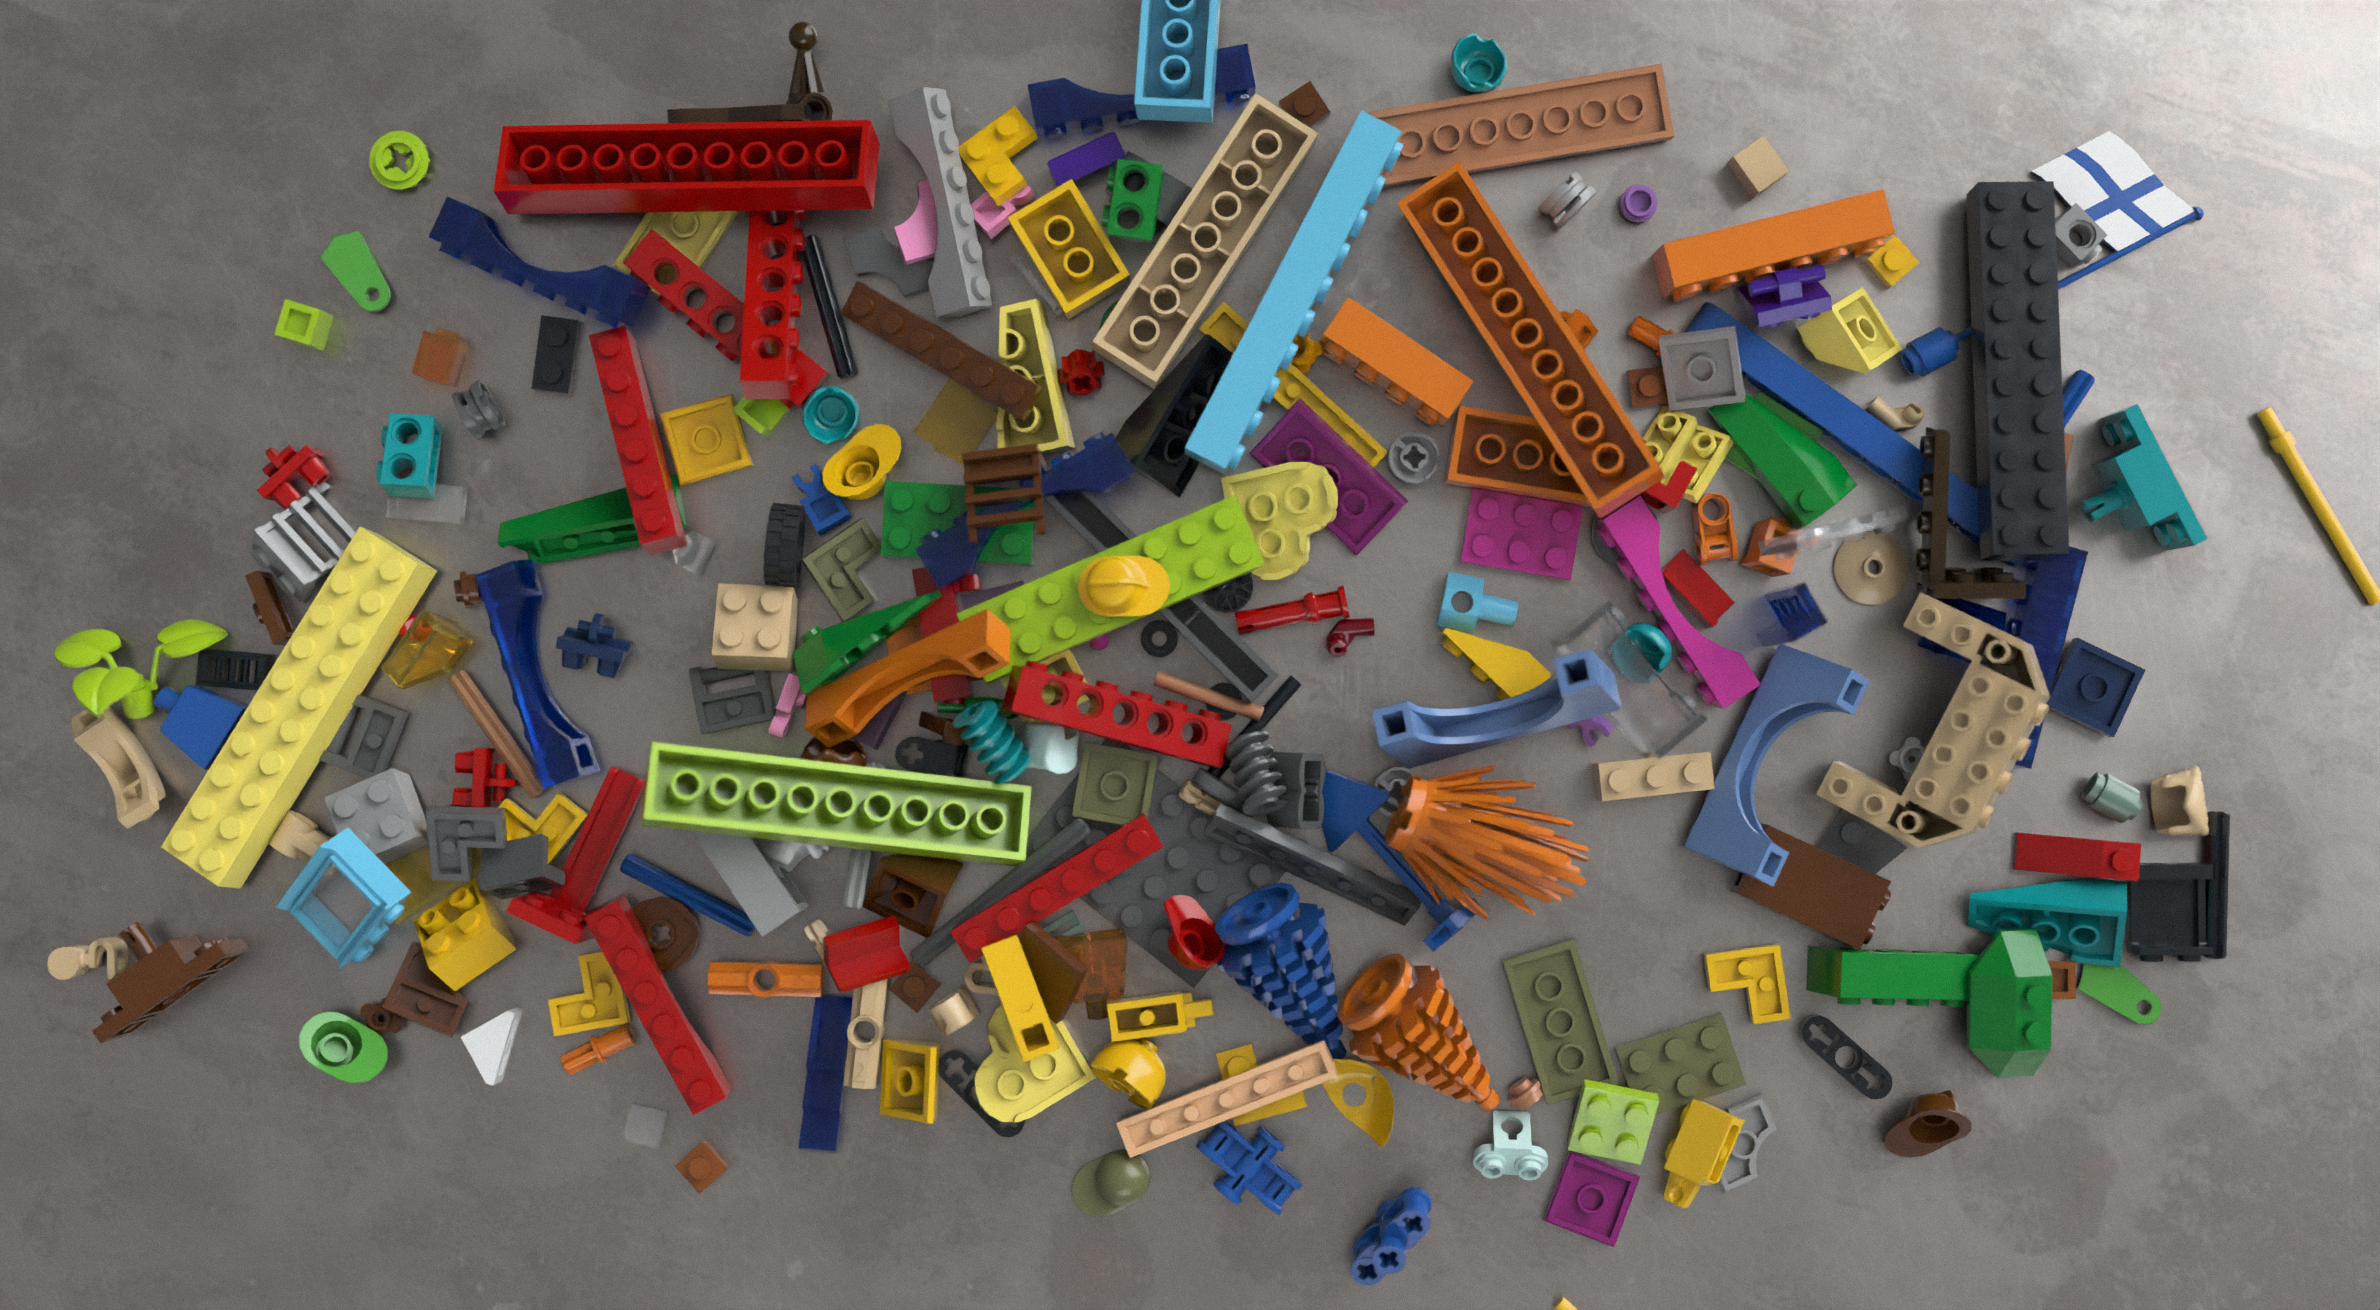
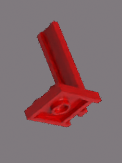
[506,766,645,944]

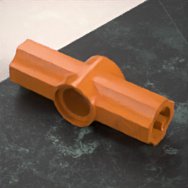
[707,961,825,998]

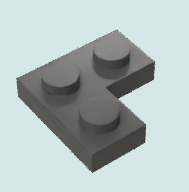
[426,806,508,881]

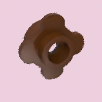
[360,997,403,1036]

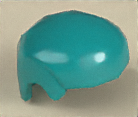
[1451,33,1507,93]
[802,386,859,444]
[1611,623,1672,682]

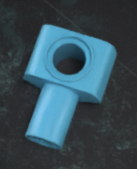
[1437,571,1519,633]

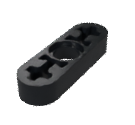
[1798,1014,1892,1099]
[938,1049,1025,1137]

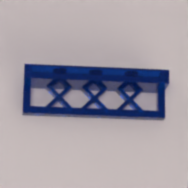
[1756,582,1828,647]

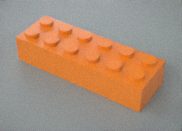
[1652,189,1895,302]

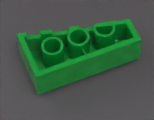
[1806,946,1980,1007]

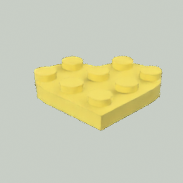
[1221,462,1338,580]
[974,1005,1096,1122]

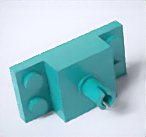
[2080,404,2208,550]

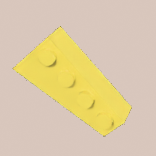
[996,299,1075,456]

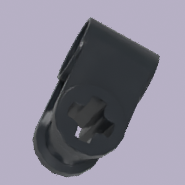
[895,737,969,778]

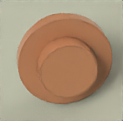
[1507,1077,1543,1111]

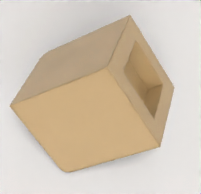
[1727,136,1789,199]

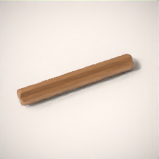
[448,670,547,799]

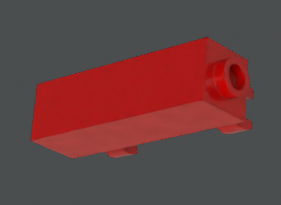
[912,563,984,704]

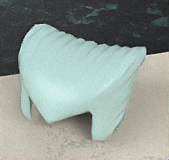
[1018,719,1080,774]

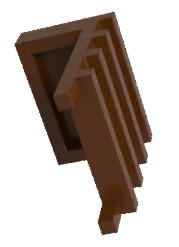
[962,443,1047,544]

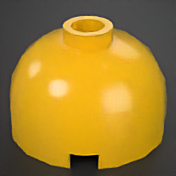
[1090,1038,1166,1109]

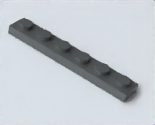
[1203,803,1421,926]

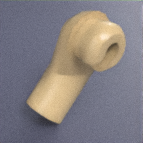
[1865,396,1924,431]

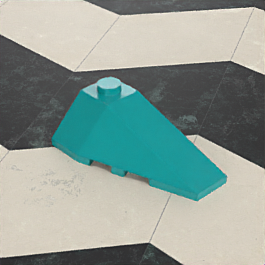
[1968,878,2127,967]

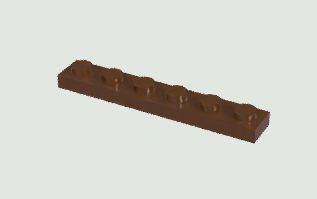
[840,281,1043,420]

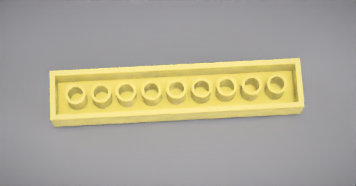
[161,527,437,889]

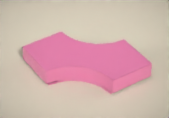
[894,180,938,265]

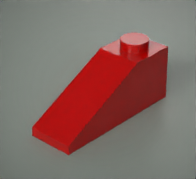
[2013,832,2141,881]

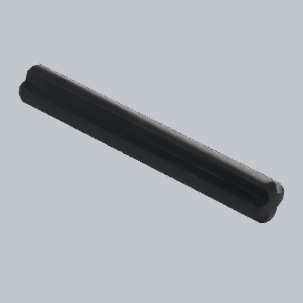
[802,234,857,378]
[2204,811,2230,959]

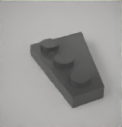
[1817,808,1908,874]

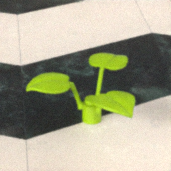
[54,619,228,719]

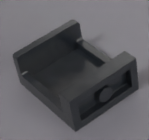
[2126,863,2213,962]

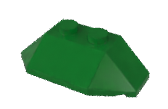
[1967,928,2053,1078]

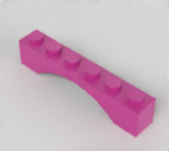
[1596,495,1761,709]

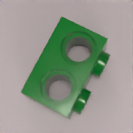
[1101,158,1164,244]

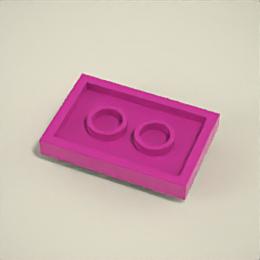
[1460,488,1583,580]

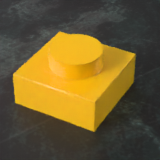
[1865,235,1920,289]

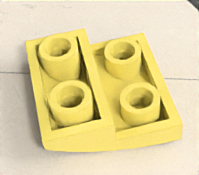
[1643,405,1733,504]

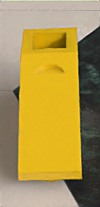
[1440,628,1552,701]
[981,934,1059,1062]

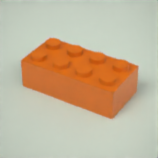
[1321,297,1474,427]
[1444,405,1592,507]

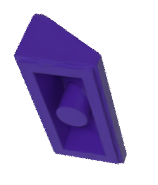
[1047,131,1125,186]

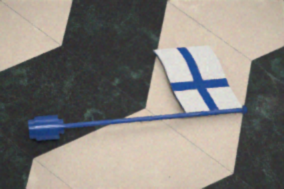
[1900,131,2204,377]

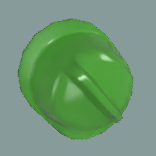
[299,1012,388,1084]

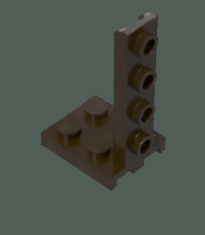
[1915,427,2026,599]

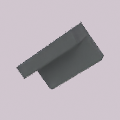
[480,834,565,900]

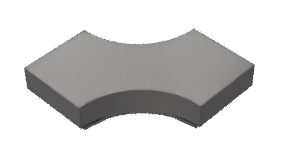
[1719,1093,1777,1194]

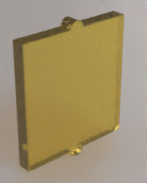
[913,378,998,466]

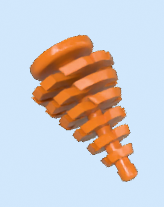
[1338,954,1500,1112]

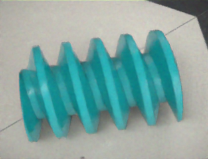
[952,700,1032,784]

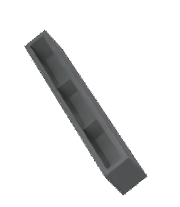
[1042,465,1279,703]

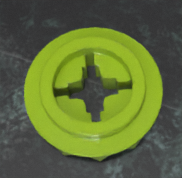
[369,131,431,191]

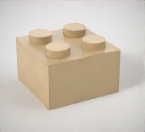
[712,584,799,672]

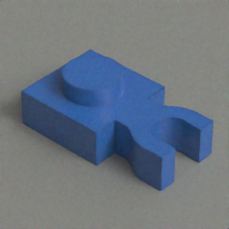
[791,464,852,536]

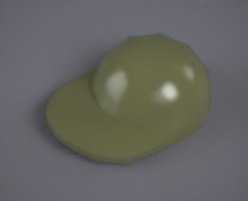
[1071,1149,1151,1217]

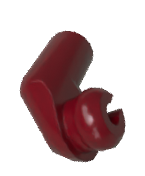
[1325,618,1374,657]

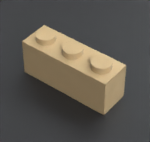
[1592,751,1715,801]

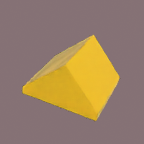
[880,1039,941,1124]

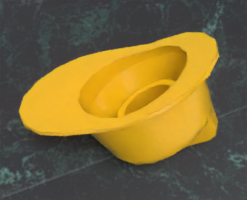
[822,424,902,500]
[1078,556,1170,617]

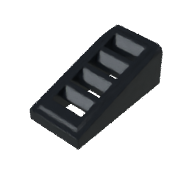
[196,649,275,691]

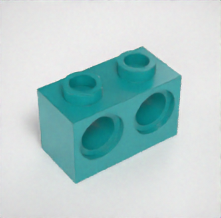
[376,413,443,499]

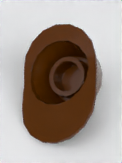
[1885,1090,1971,1158]

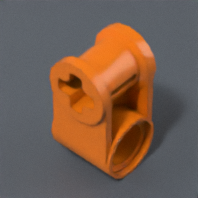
[1691,493,1739,566]

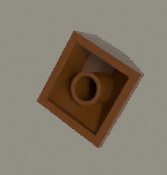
[862,854,963,938]

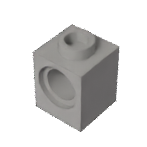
[2055,203,2107,267]

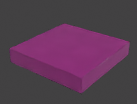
[1542,1151,1640,1247]

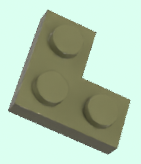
[800,518,881,621]

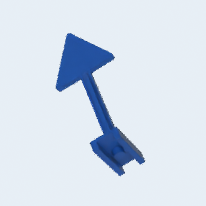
[1321,769,1483,952]

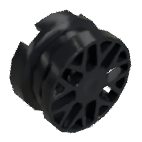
[1202,573,1254,613]

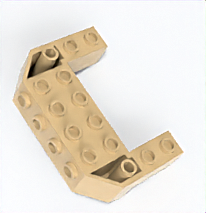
[1816,592,2050,848]

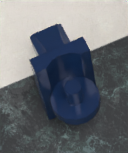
[556,613,633,678]

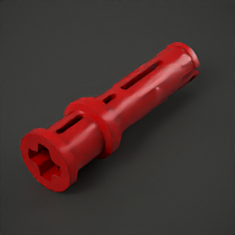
[1235,585,1350,635]

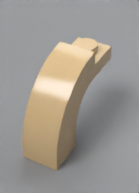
[71,706,166,829]

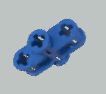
[1196,1120,1303,1215]
[1350,1188,1432,1286]

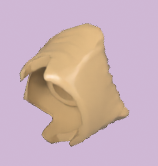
[2150,765,2209,837]

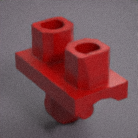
[256,444,331,510]
[452,748,516,808]

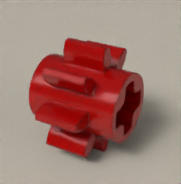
[1058,349,1105,395]

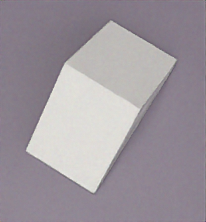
[461,1008,523,1086]

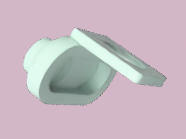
[1473,1110,1548,1180]

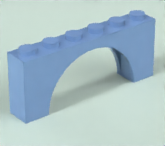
[1685,643,1870,887]
[1372,648,1622,769]

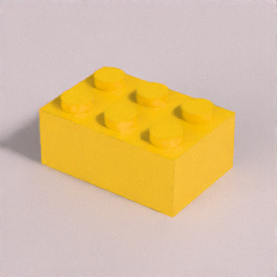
[1007,179,1131,320]

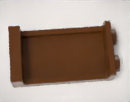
[1730,823,1891,950]

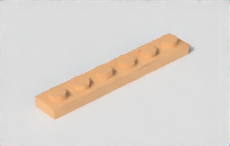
[1116,1039,1339,1158]

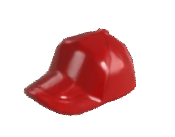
[1163,895,1225,970]

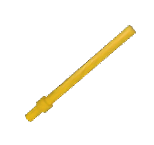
[2256,406,2380,606]

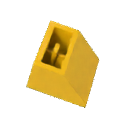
[413,878,517,991]

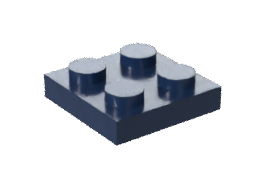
[2046,638,2145,737]

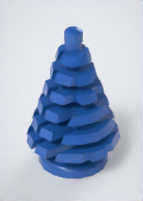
[1214,883,1347,1059]

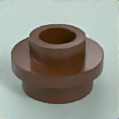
[454,571,481,609]

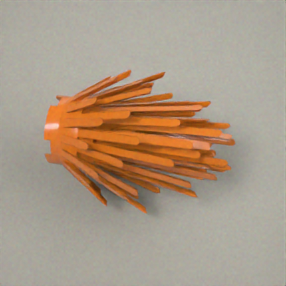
[1385,765,1591,920]

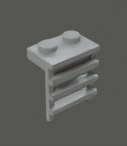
[251,482,356,603]

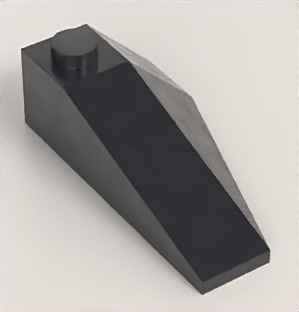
[1107,334,1233,497]

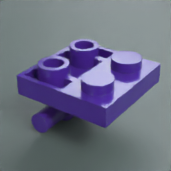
[1736,265,1832,328]

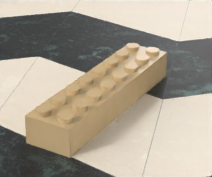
[1092,93,1319,389]

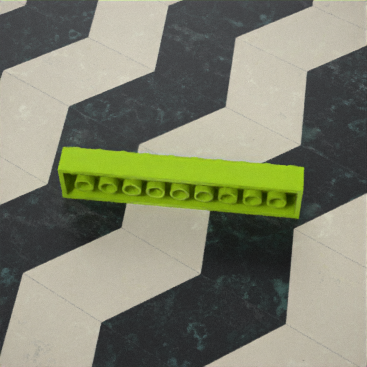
[640,742,1032,866]

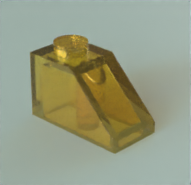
[381,608,474,690]

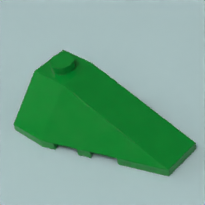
[1708,392,1857,529]
[793,590,942,694]

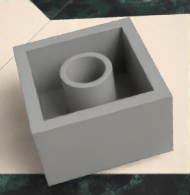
[325,768,429,864]

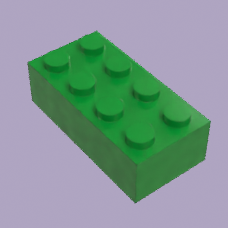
[881,481,1036,567]

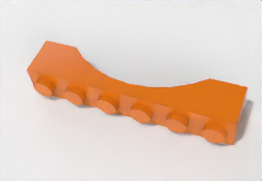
[805,608,1010,748]

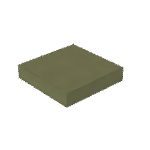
[1072,742,1159,825]

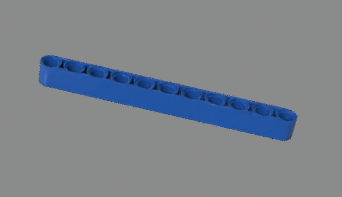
[1684,302,2019,567]

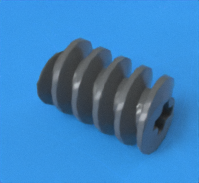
[1225,731,1287,816]

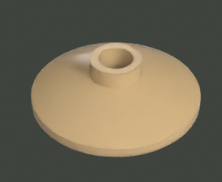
[1833,531,1908,605]

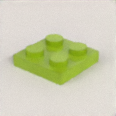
[1567,1079,1659,1165]

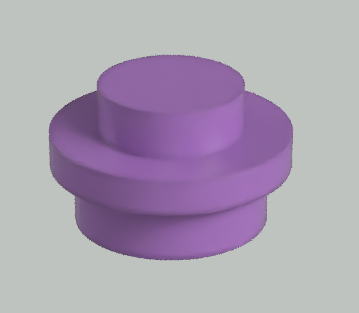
[1620,185,1657,222]

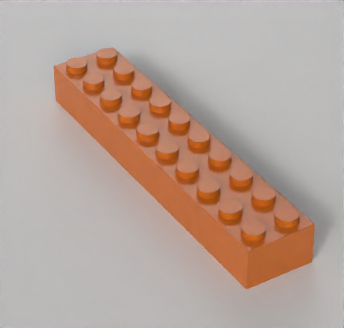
[1396,161,1665,519]

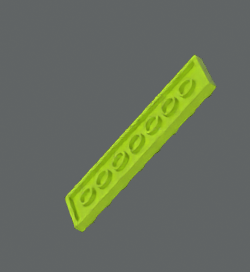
[957,495,1265,684]

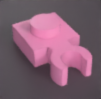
[970,185,1034,239]
[768,673,807,738]

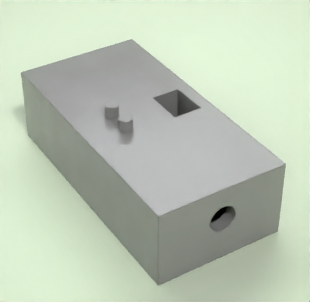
[691,831,810,937]

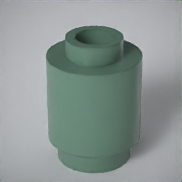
[2082,772,2143,823]

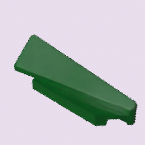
[498,474,686,564]

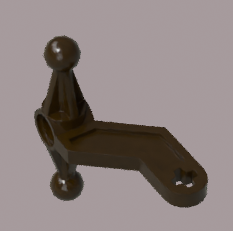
[667,21,833,123]

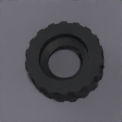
[763,503,805,588]

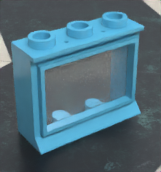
[275,828,411,970]

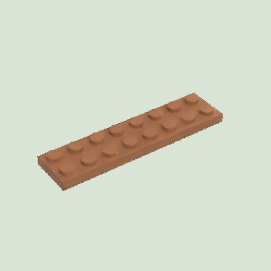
[1368,64,1674,187]

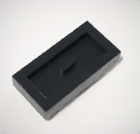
[531,315,581,395]

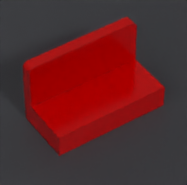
[1661,549,1735,629]
[823,915,909,993]

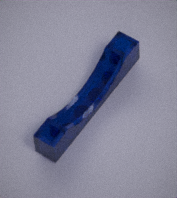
[1027,43,1256,139]
[429,197,651,329]
[915,432,1136,590]
[475,559,600,789]

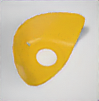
[1322,1059,1394,1146]

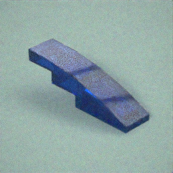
[798,995,853,1154]

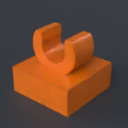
[1560,309,1598,350]

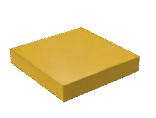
[660,394,753,486]

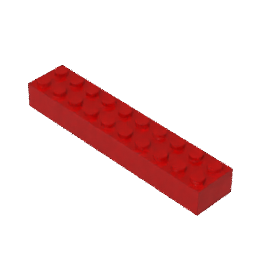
[493,120,880,214]

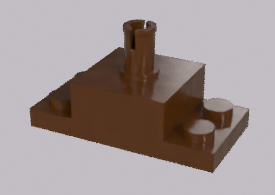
[92,921,251,1043]

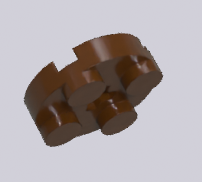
[633,896,701,971]

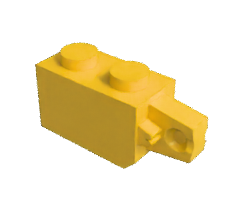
[1107,990,1214,1042]
[1663,1099,1745,1208]

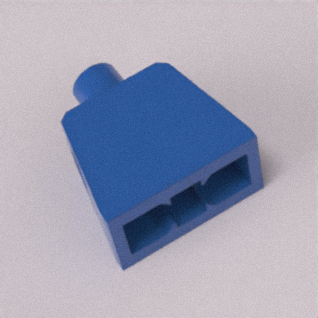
[153,685,248,769]

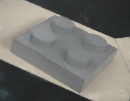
[1659,326,1746,411]

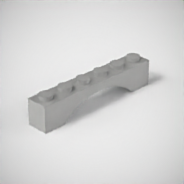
[888,87,992,318]

